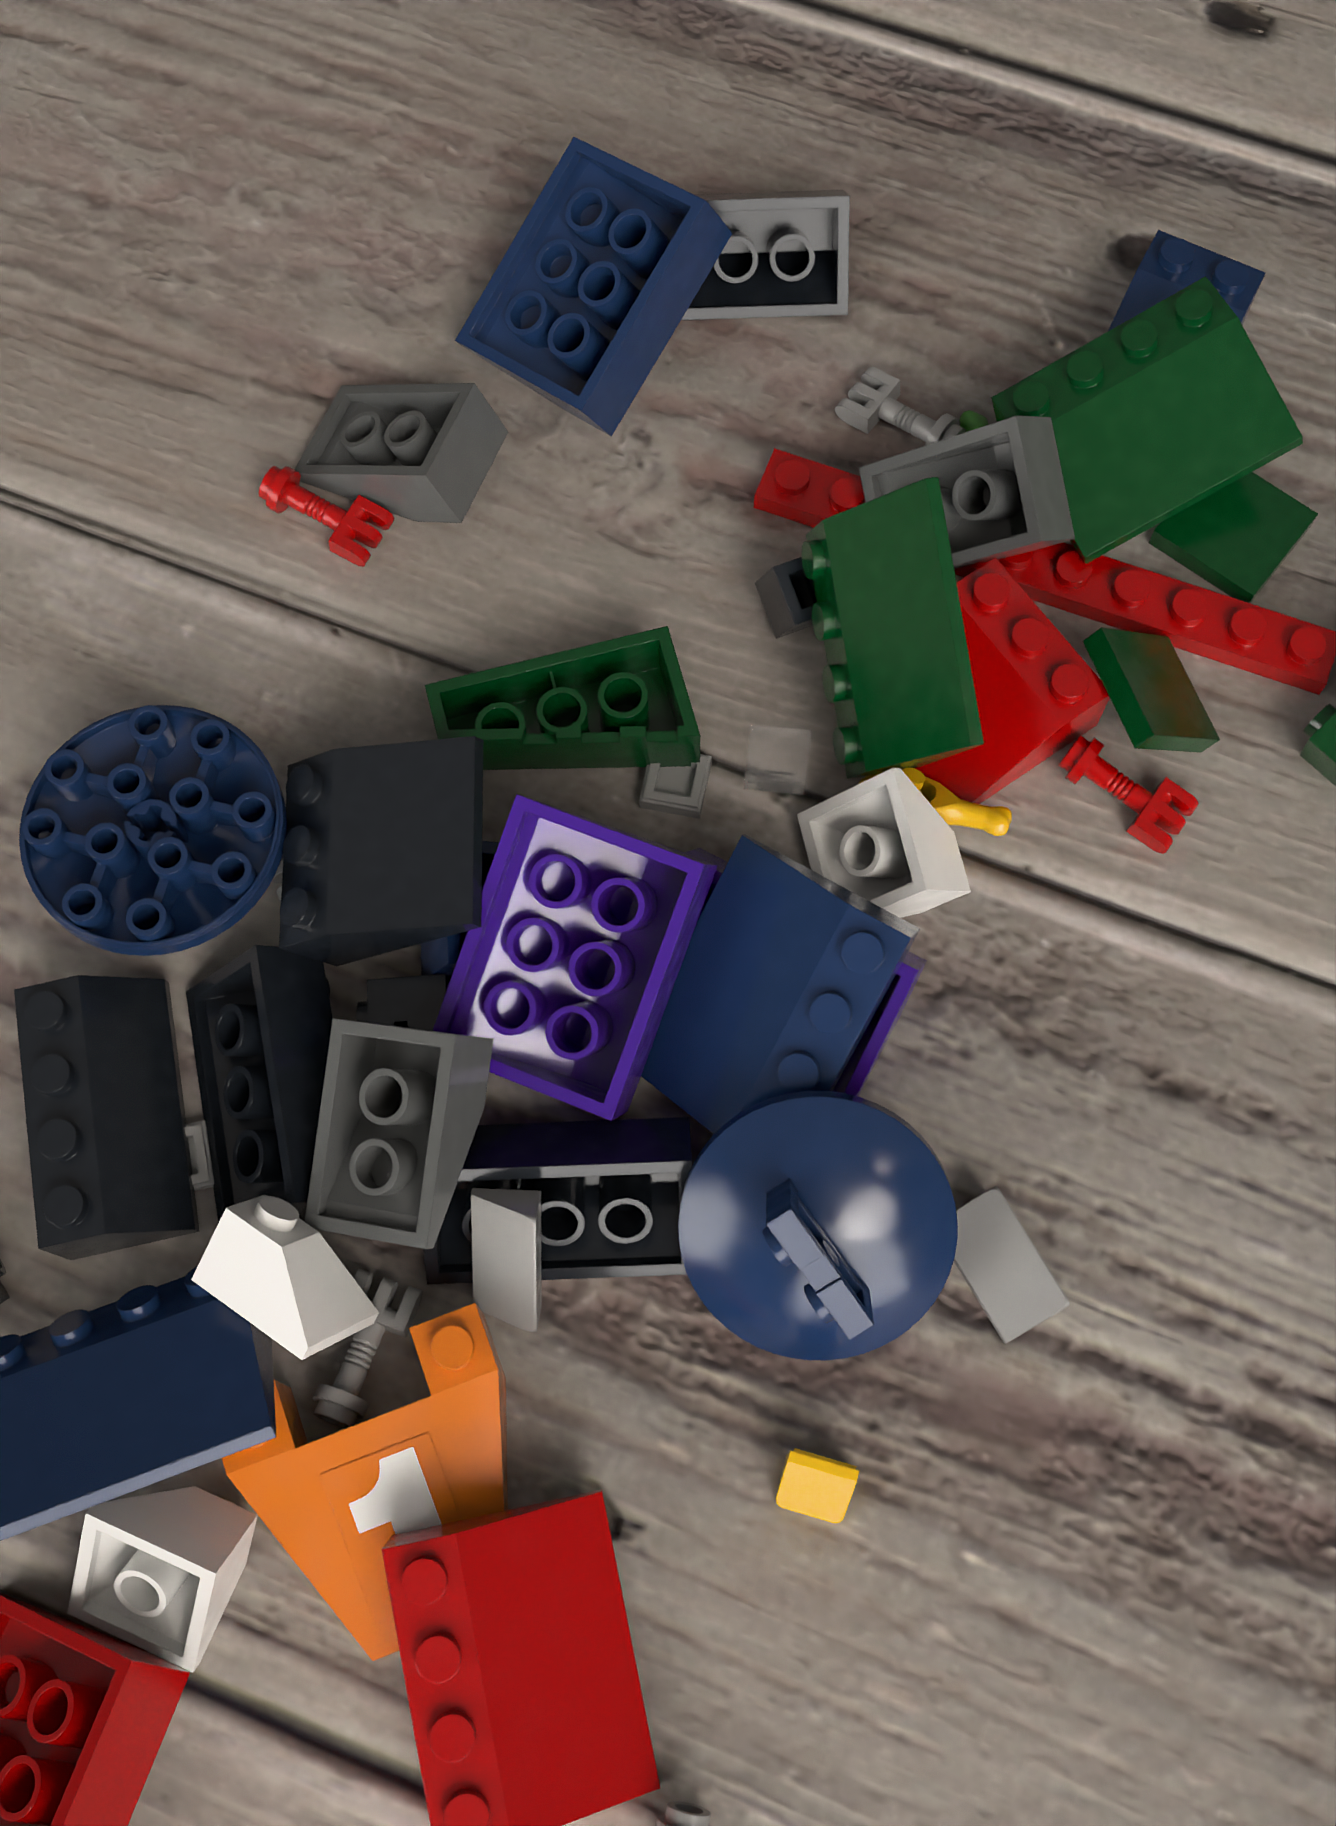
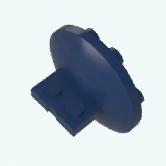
[19,705,287,956]
[678,1091,958,1361]

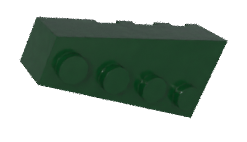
[425,626,701,770]

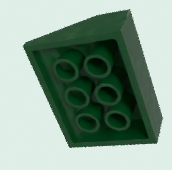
[991,276,1303,564]
[801,477,984,779]

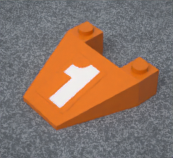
[222,1303,508,1661]

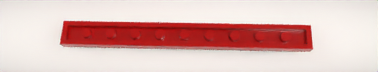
[753,448,1336,695]

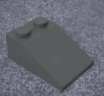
[295,383,508,523]
[859,416,1075,569]
[305,1018,494,1249]

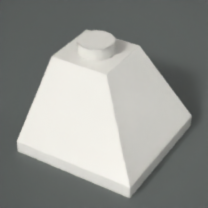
[797,768,971,918]
[191,1195,379,1360]
[67,1486,258,1673]

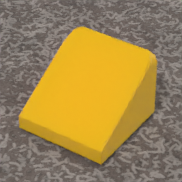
[775,1448,859,1523]

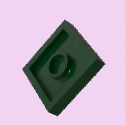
[1148,472,1318,603]
[1083,627,1220,753]

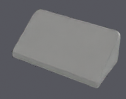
[954,1186,1070,1344]
[471,1188,542,1332]

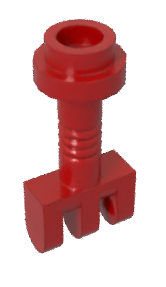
[259,466,395,567]
[1058,735,1199,854]

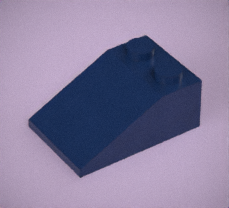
[1107,230,1266,332]

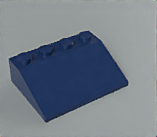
[455,137,733,437]
[641,834,920,1134]
[0,1266,276,1541]

